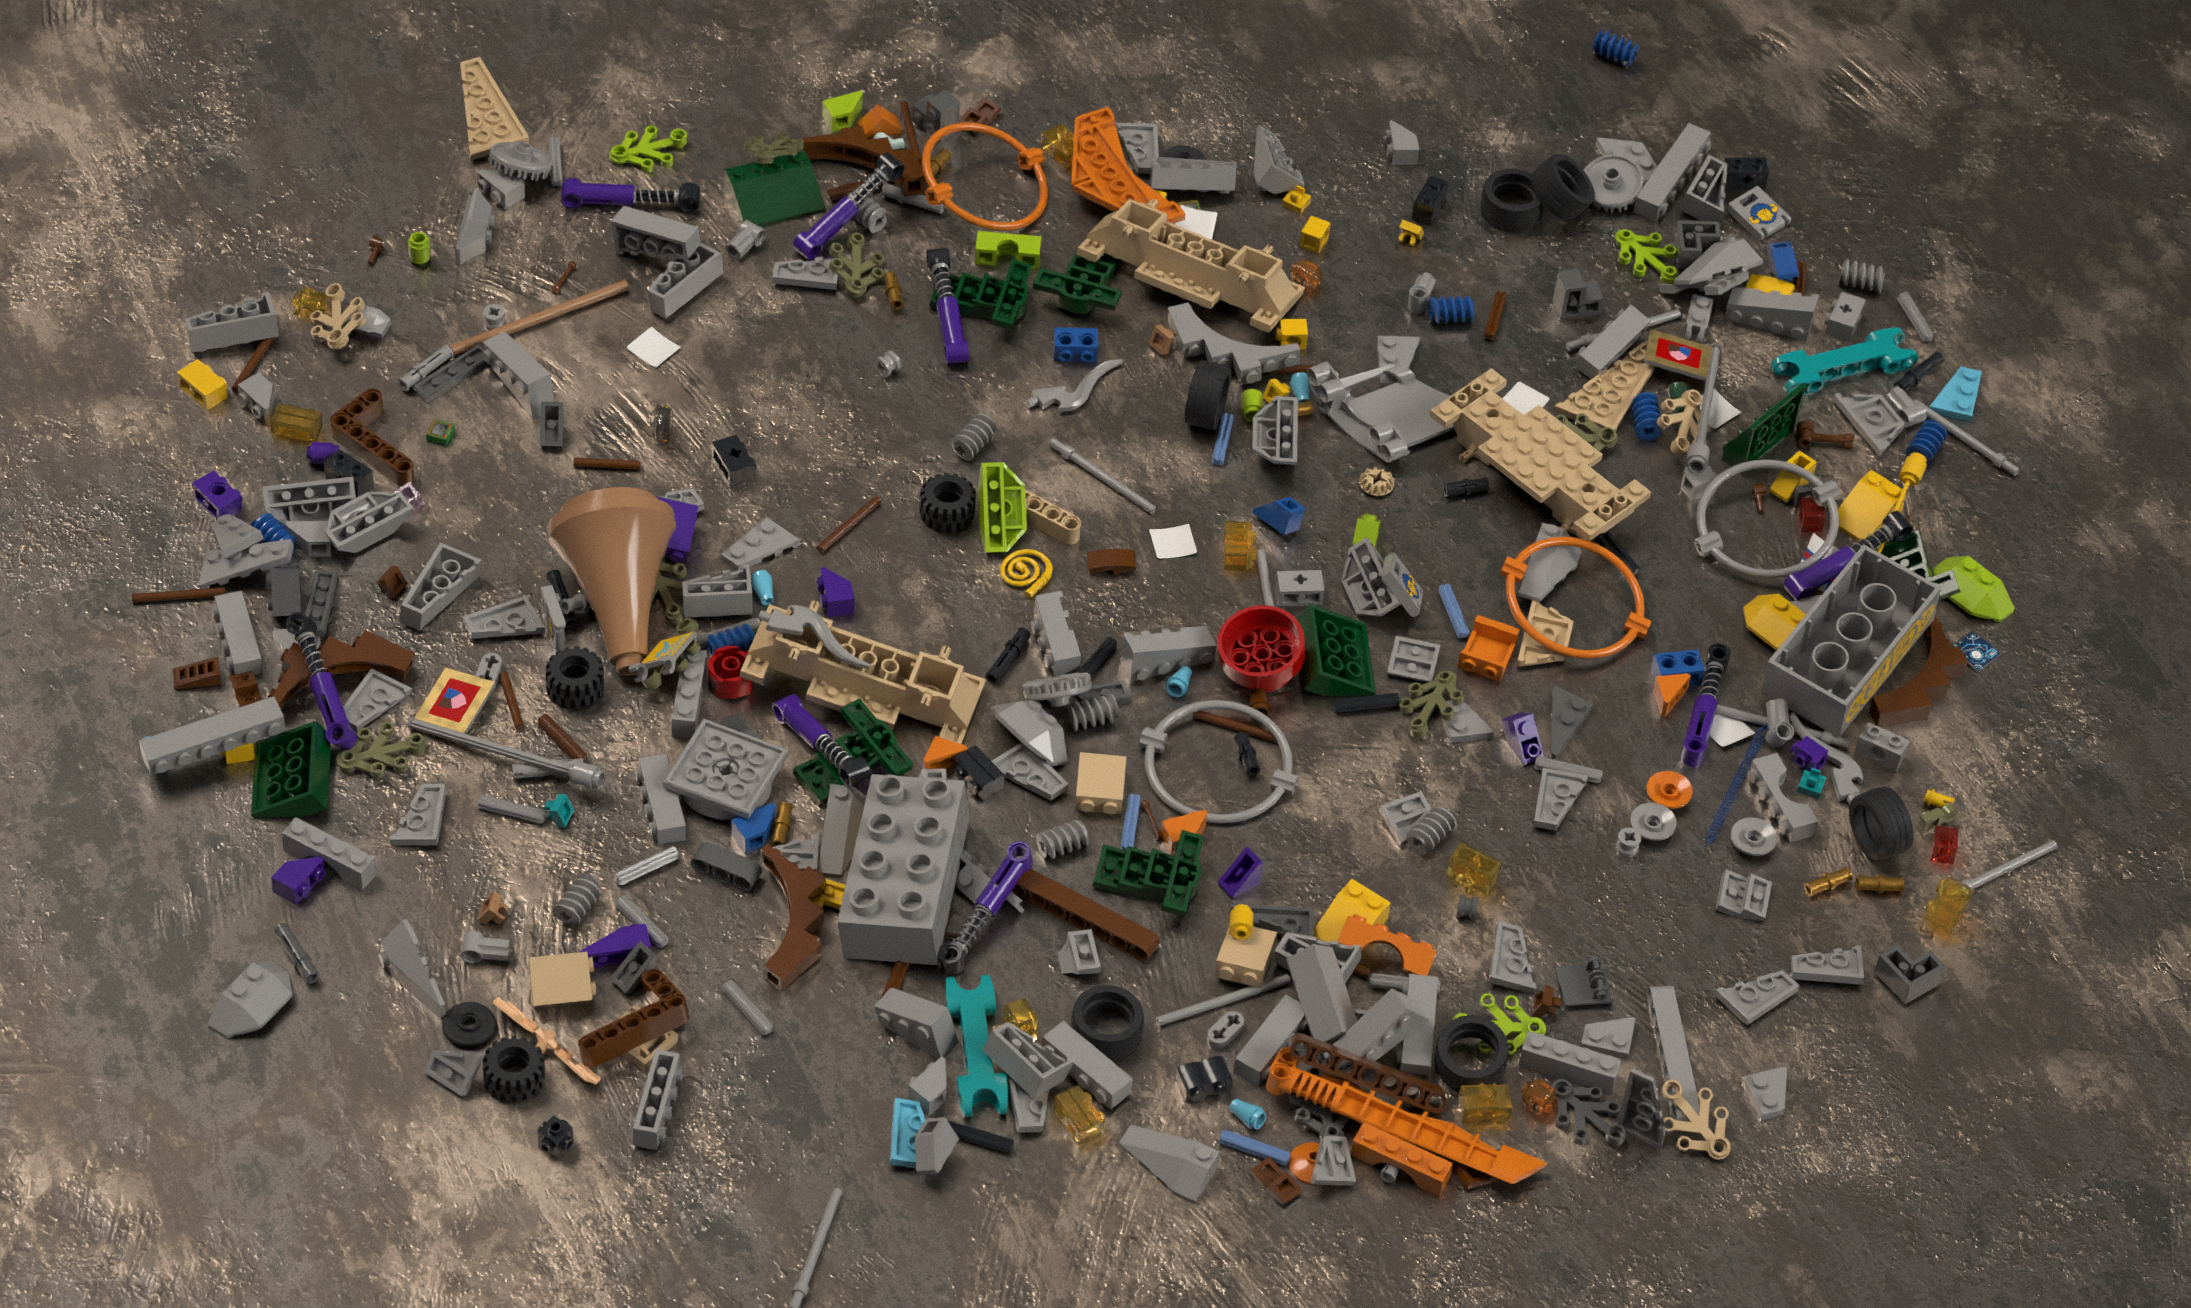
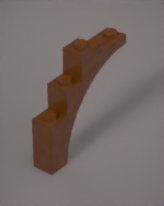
[802,126,925,196]
[1869,615,1968,727]
[268,630,415,709]
[761,844,826,992]

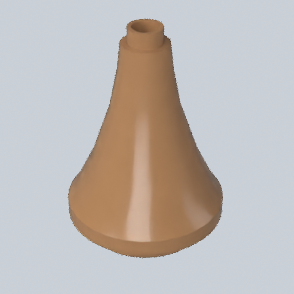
[547,487,676,676]

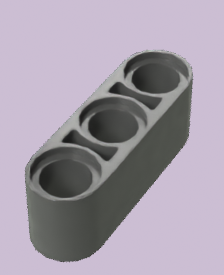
[690,842,762,891]

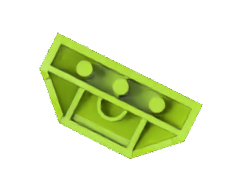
[978,462,1027,553]
[1932,556,2015,623]

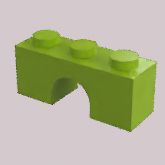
[975,231,1041,270]

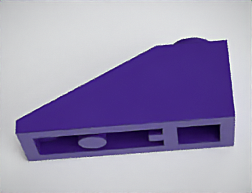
[579,924,651,968]

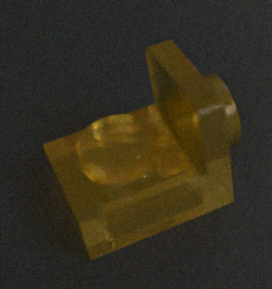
[291,286,327,315]

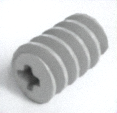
[847,189,887,233]
[1839,259,1885,293]
[952,414,997,461]
[1067,694,1119,731]
[1406,806,1457,855]
[1036,820,1089,859]
[553,873,601,925]

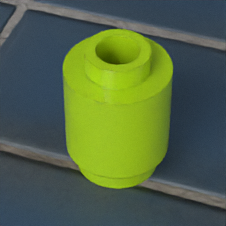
[408,232,430,264]
[1241,389,1263,422]

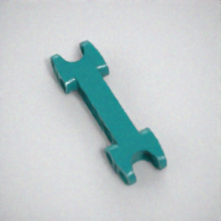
[1770,327,1919,395]
[945,975,1008,1117]

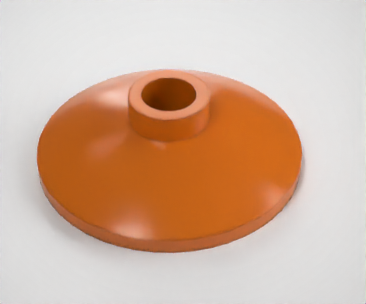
[1646,771,1693,809]
[1288,1142,1320,1185]

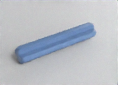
[1212,413,1234,466]
[1439,584,1470,639]
[1120,794,1141,850]
[1219,1130,1290,1166]

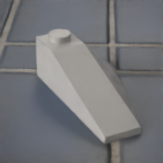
[1254,125,1305,194]
[1674,235,1763,285]
[1518,523,1582,602]
[818,784,867,878]
[378,919,446,1020]
[1617,1068,1666,1149]
[1119,1125,1220,1204]

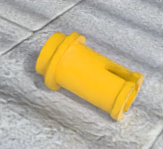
[1923,789,1954,809]

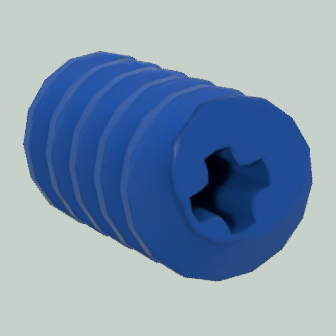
[1592,29,1639,66]
[1428,296,1474,324]
[1631,392,1662,441]
[1906,419,1947,463]
[251,513,295,554]
[707,624,755,658]

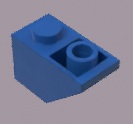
[1767,241,1799,281]
[1252,497,1305,535]
[732,803,775,854]

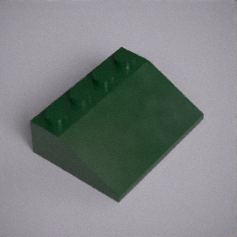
[724,151,826,227]
[1722,383,1806,474]
[1296,604,1376,696]
[251,720,331,818]

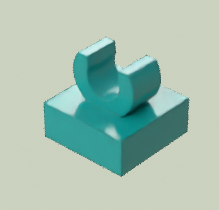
[1797,768,1826,799]
[543,794,574,828]

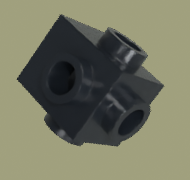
[537,1115,574,1161]

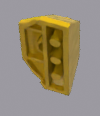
[1743,594,1806,651]

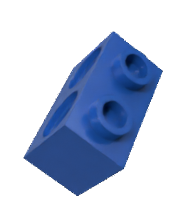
[1053,327,1098,362]
[1651,649,1705,686]

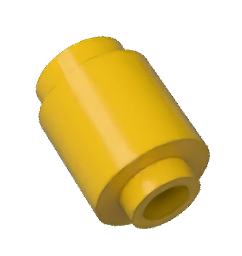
[1229,904,1254,940]

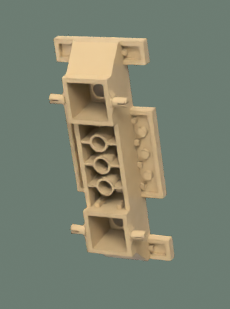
[1076,198,1305,333]
[1430,368,1651,541]
[739,600,986,744]

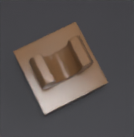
[1148,324,1177,356]
[477,891,508,925]

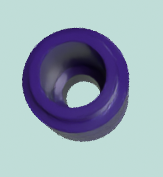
[306,442,339,465]

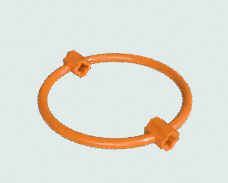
[922,122,1048,231]
[1500,537,1651,659]

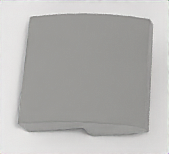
[1387,636,1440,683]
[1715,869,1772,920]

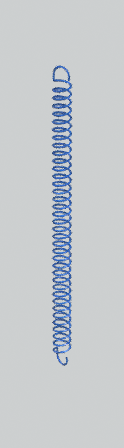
[1704,725,1768,847]

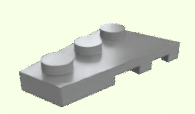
[1115,123,1159,174]
[772,257,839,290]
[1377,336,1420,389]
[211,514,264,559]
[721,517,800,571]
[992,742,1069,801]
[1488,921,1537,995]
[1790,945,1864,985]

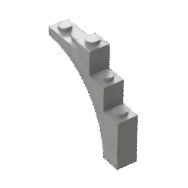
[1168,303,1300,385]

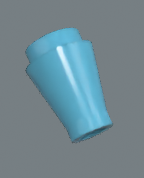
[1290,372,1311,403]
[751,570,774,605]
[1166,666,1192,697]
[1229,1099,1267,1129]

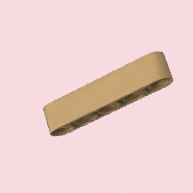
[1025,490,1081,545]

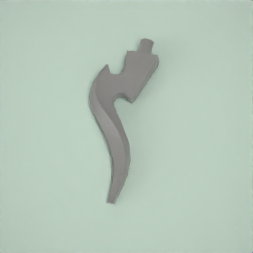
[1025,359,1123,412]
[758,605,871,669]
[1790,713,1863,804]

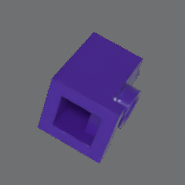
[1790,736,1828,772]

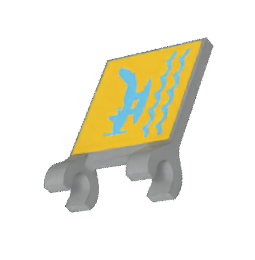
[629,631,697,682]

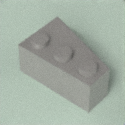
[1679,155,1727,222]
[682,564,752,618]
[1031,591,1081,676]
[1275,932,1361,983]
[874,987,959,1059]
[983,1022,1074,1098]

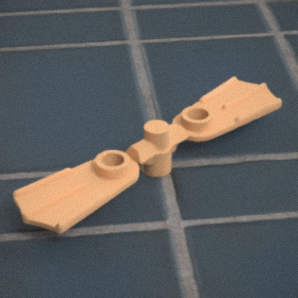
[492,997,601,1085]

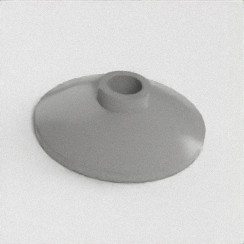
[1630,803,1677,841]
[1731,817,1777,856]

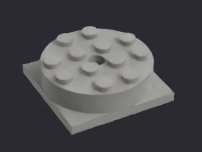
[663,719,789,820]

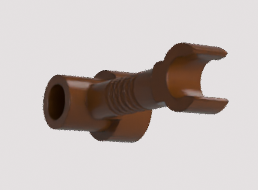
[1796,421,1854,449]

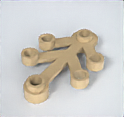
[310,283,366,349]
[1657,390,1711,456]
[1661,1080,1731,1160]

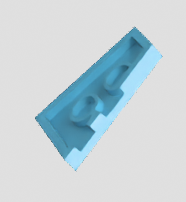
[1929,367,1982,422]
[889,1098,925,1168]

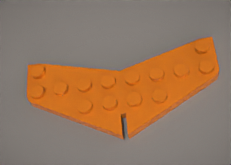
[1071,107,1186,224]

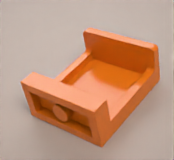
[1457,615,1520,681]

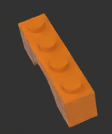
[1338,914,1437,976]
[1351,1122,1453,1197]

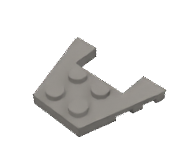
[1659,270,1749,295]

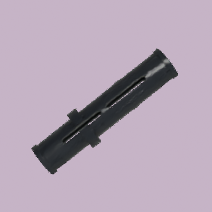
[1894,352,1944,392]
[547,569,578,628]
[985,627,1031,684]

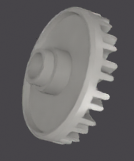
[488,142,553,180]
[1584,155,1644,213]
[1022,672,1092,707]

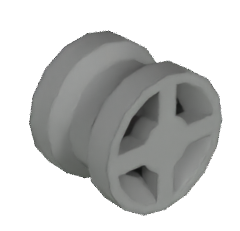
[483,304,505,330]
[874,350,901,378]
[1616,827,1641,857]

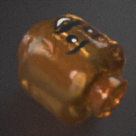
[1290,259,1323,291]
[1521,1079,1558,1115]

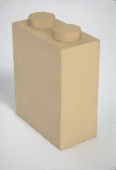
[1075,752,1126,814]
[1215,927,1277,988]
[528,952,596,1008]

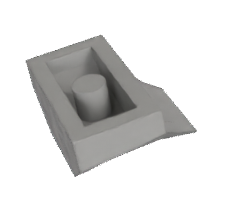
[342,305,391,339]
[1057,929,1101,974]

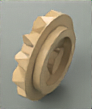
[1359,467,1395,496]

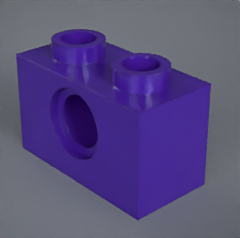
[192,470,243,520]

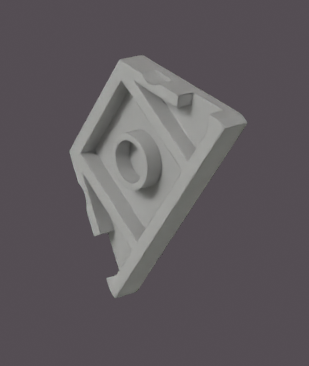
[1596,138,1657,187]
[1833,393,1905,456]

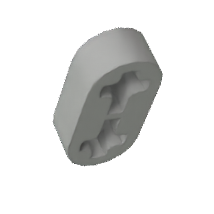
[476,653,502,690]
[1207,1011,1244,1050]

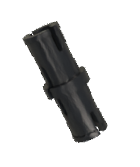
[1443,477,1489,497]
[1234,732,1260,776]

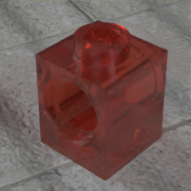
[1797,498,1826,532]
[1930,825,1959,865]

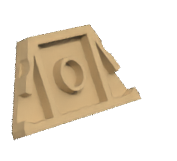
[1517,600,1574,667]

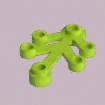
[609,126,687,173]
[1615,229,1678,284]
[1453,993,1546,1057]

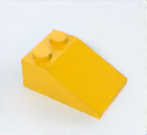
[1829,470,1907,542]
[1314,879,1391,942]

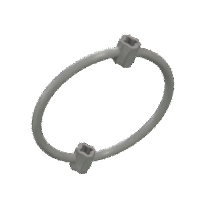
[1695,460,1841,578]
[1139,700,1299,824]

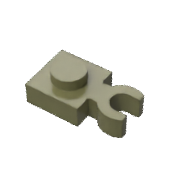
[1916,804,1956,836]

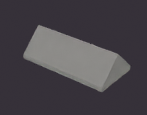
[1286,944,1357,1044]

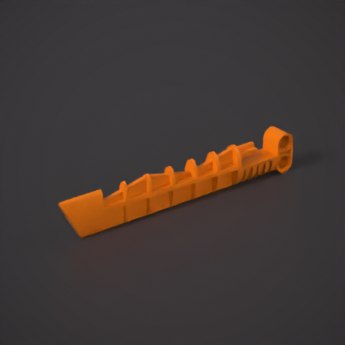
[1266,1047,1547,1184]

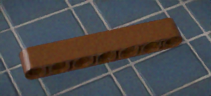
[1012,869,1160,962]
[1288,1033,1447,1113]

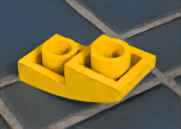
[1746,274,1795,295]

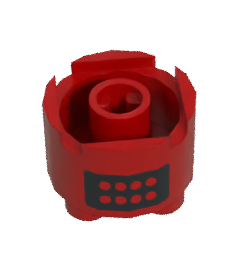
[708,646,754,699]

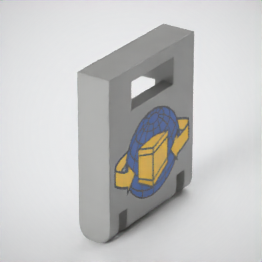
[1726,186,1791,241]
[1381,552,1423,617]
[541,585,566,655]

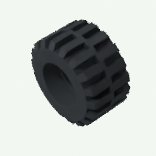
[919,473,976,532]
[545,646,604,709]
[483,1036,545,1103]

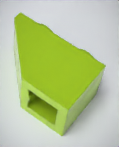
[822,91,863,132]
[1352,513,1381,547]

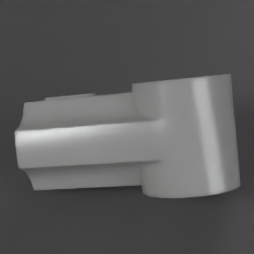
[725,220,766,260]
[1407,272,1436,314]
[1886,387,1927,428]
[1765,699,1794,748]
[460,931,510,963]

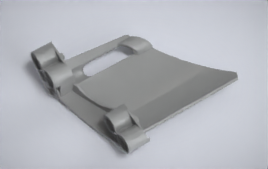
[1307,361,1454,462]

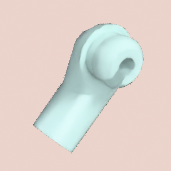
[874,132,905,150]

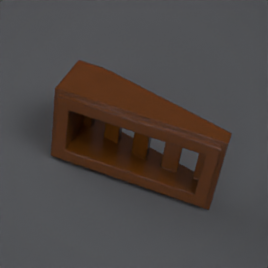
[173,657,221,689]

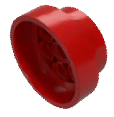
[1217,605,1306,693]

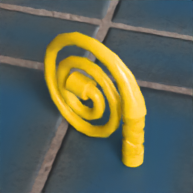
[1000,549,1053,599]

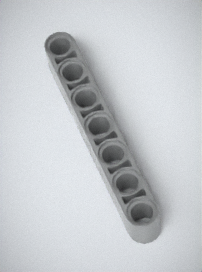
[1647,986,1699,1122]

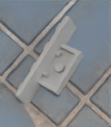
[955,849,1025,913]

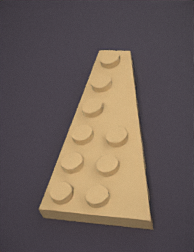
[460,57,529,160]
[1554,341,1656,432]

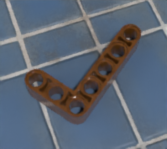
[330,388,415,487]
[578,969,690,1067]

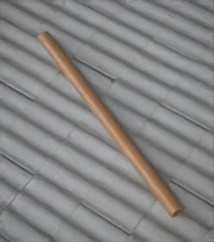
[449,280,629,356]

